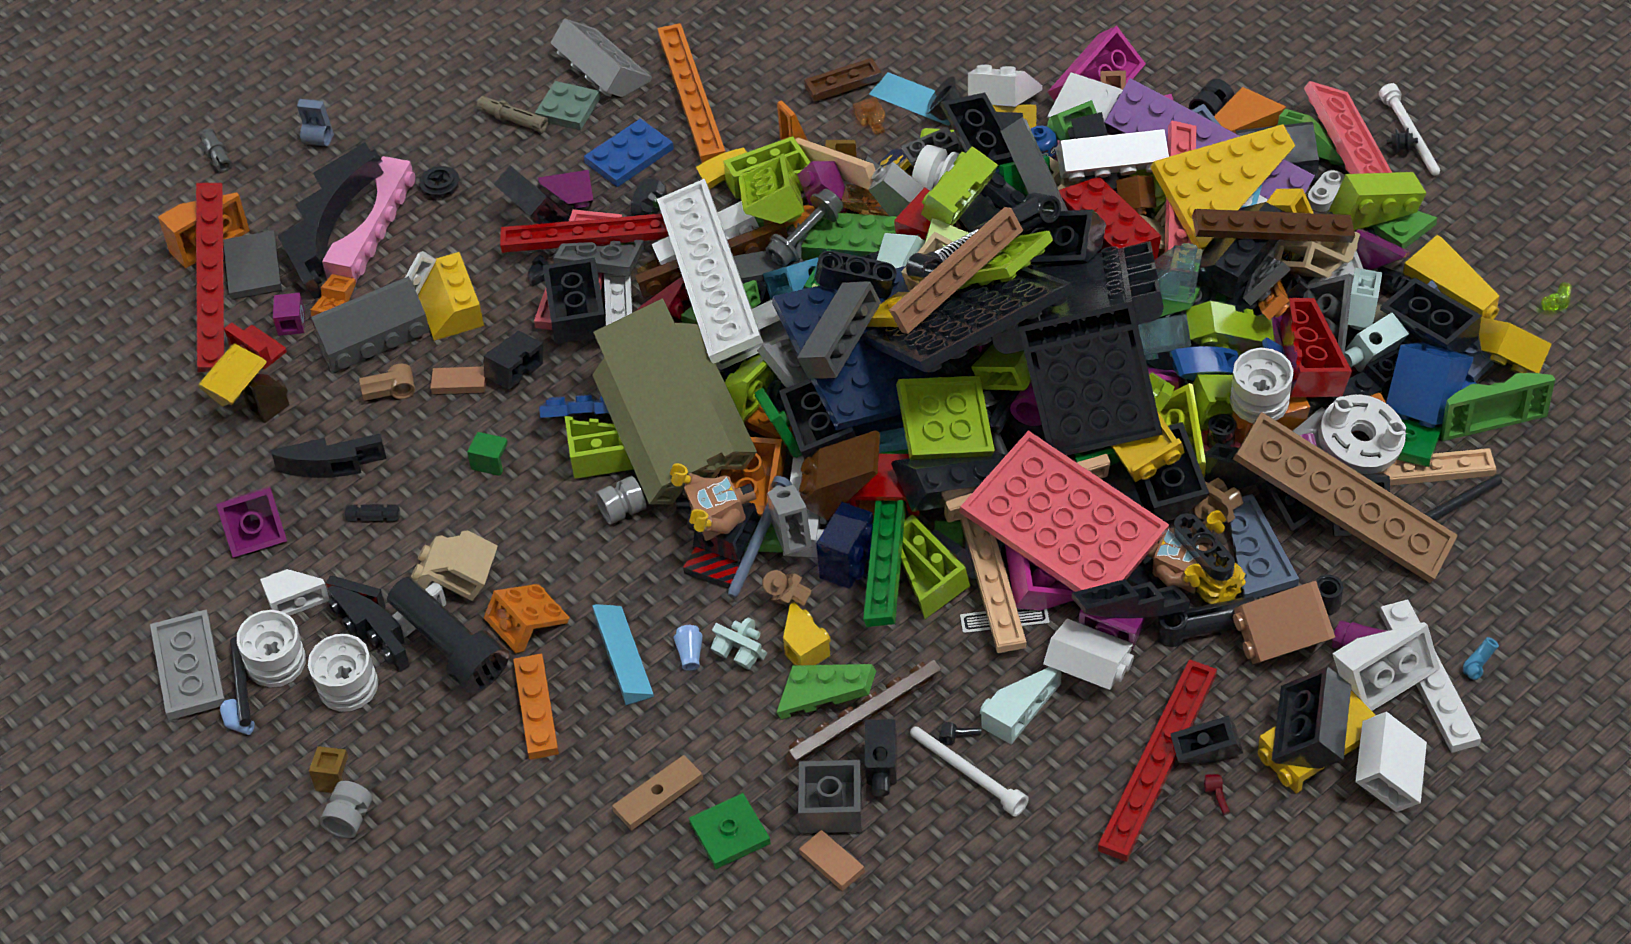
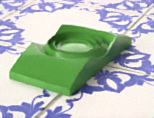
[1440,373,1555,441]

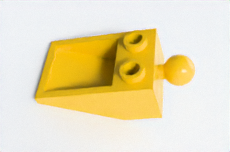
[197,344,267,406]

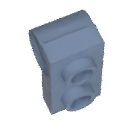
[297,99,334,146]

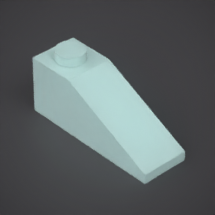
[1348,268,1382,330]
[980,667,1061,745]

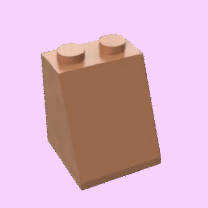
[1233,581,1335,664]

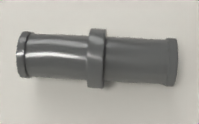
[199,128,232,172]

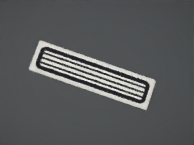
[960,608,1049,633]

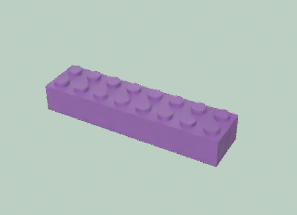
[1105,78,1315,200]

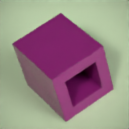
[273,293,305,336]

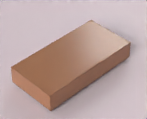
[431,366,487,394]
[799,830,865,892]

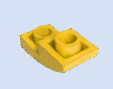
[696,148,747,190]

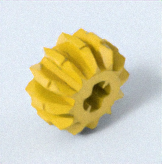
[1196,562,1246,604]

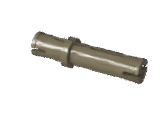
[477,96,548,133]

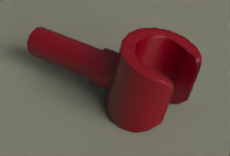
[1204,774,1230,815]

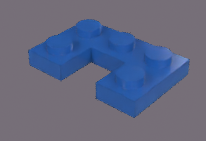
[539,395,609,418]

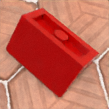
[224,322,287,370]

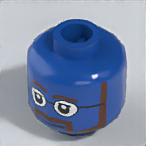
[1031,125,1058,158]

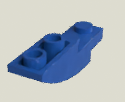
[1171,346,1239,381]

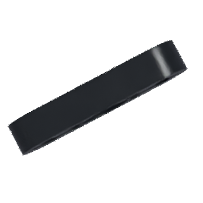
[1174,513,1235,581]

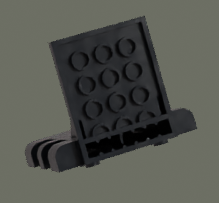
[992,241,1164,456]

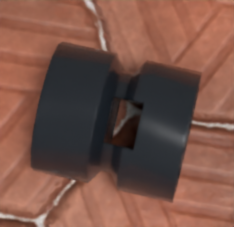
[1189,79,1235,116]

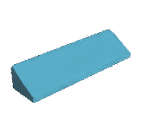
[592,604,654,705]

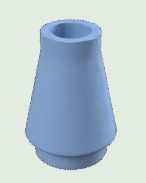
[674,625,703,671]

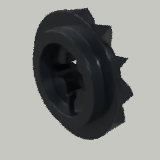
[419,166,460,198]

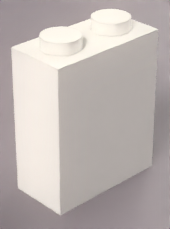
[1043,619,1134,690]
[1356,712,1427,812]

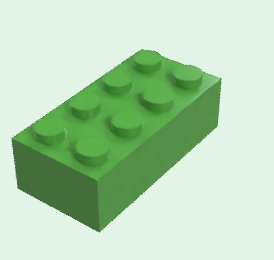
[801,213,897,261]

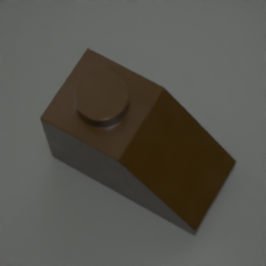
[242,373,290,423]

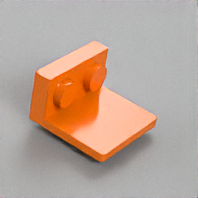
[483,584,570,653]

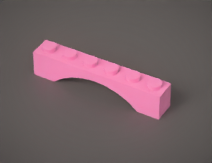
[322,156,415,282]

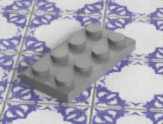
[150,609,225,720]

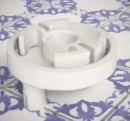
[1318,395,1406,474]

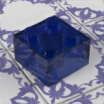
[816,502,873,589]

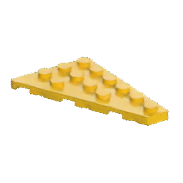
[1150,124,1295,253]

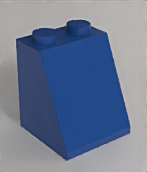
[1386,342,1474,428]

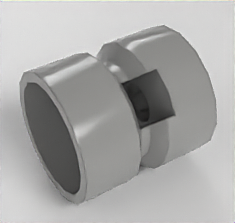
[595,476,647,525]
[319,781,373,838]

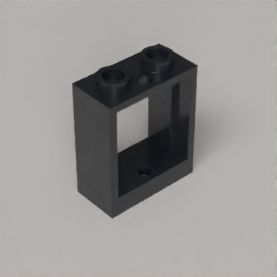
[494,165,570,224]

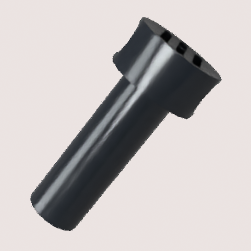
[387,576,509,695]

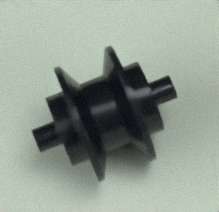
[1386,128,1418,154]

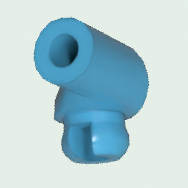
[1463,637,1499,680]

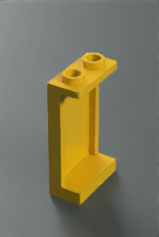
[1111,413,1184,482]
[1258,690,1376,794]

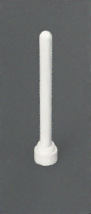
[1379,83,1440,176]
[910,727,1029,817]

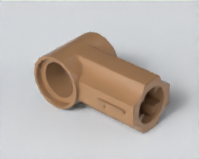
[359,363,415,401]

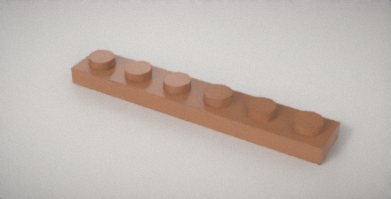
[889,207,1023,334]

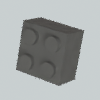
[798,760,862,833]

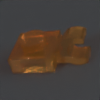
[853,97,885,134]

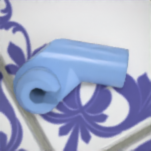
[220,699,255,735]

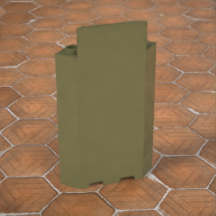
[593,298,757,504]

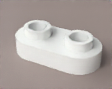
[1308,170,1345,212]

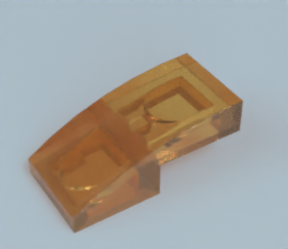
[841,185,889,216]

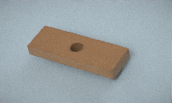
[612,755,703,831]

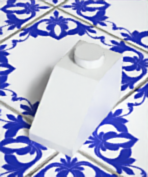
[260,569,330,616]

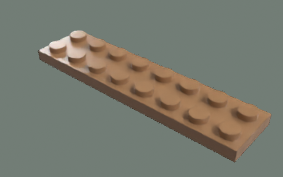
[1233,412,1458,583]

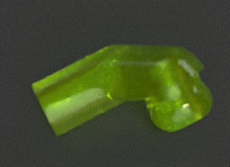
[1541,283,1572,311]

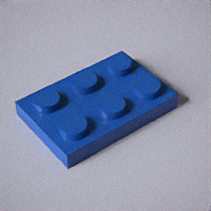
[584,118,674,187]

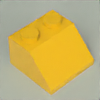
[1479,317,1552,373]

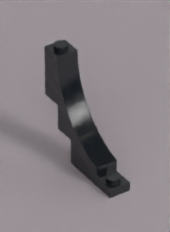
[278,142,384,299]

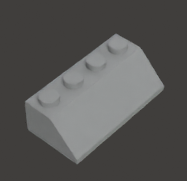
[551,18,652,97]

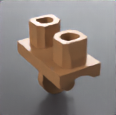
[1192,478,1243,523]
[762,570,812,606]

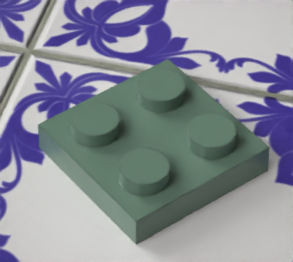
[535,81,601,130]

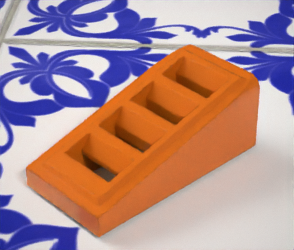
[777,100,808,141]

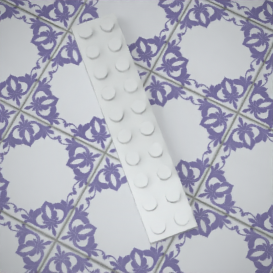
[657,179,763,364]

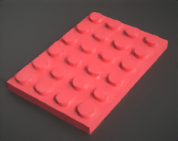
[959,431,1169,592]

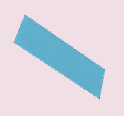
[869,72,950,126]

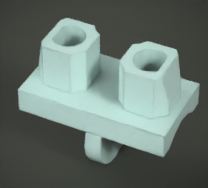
[711,618,767,670]

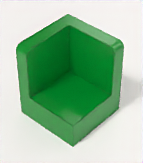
[467,432,508,476]

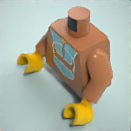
[670,463,756,541]
[1147,510,1226,593]

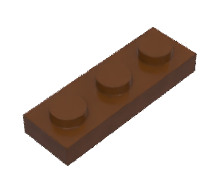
[804,58,882,102]

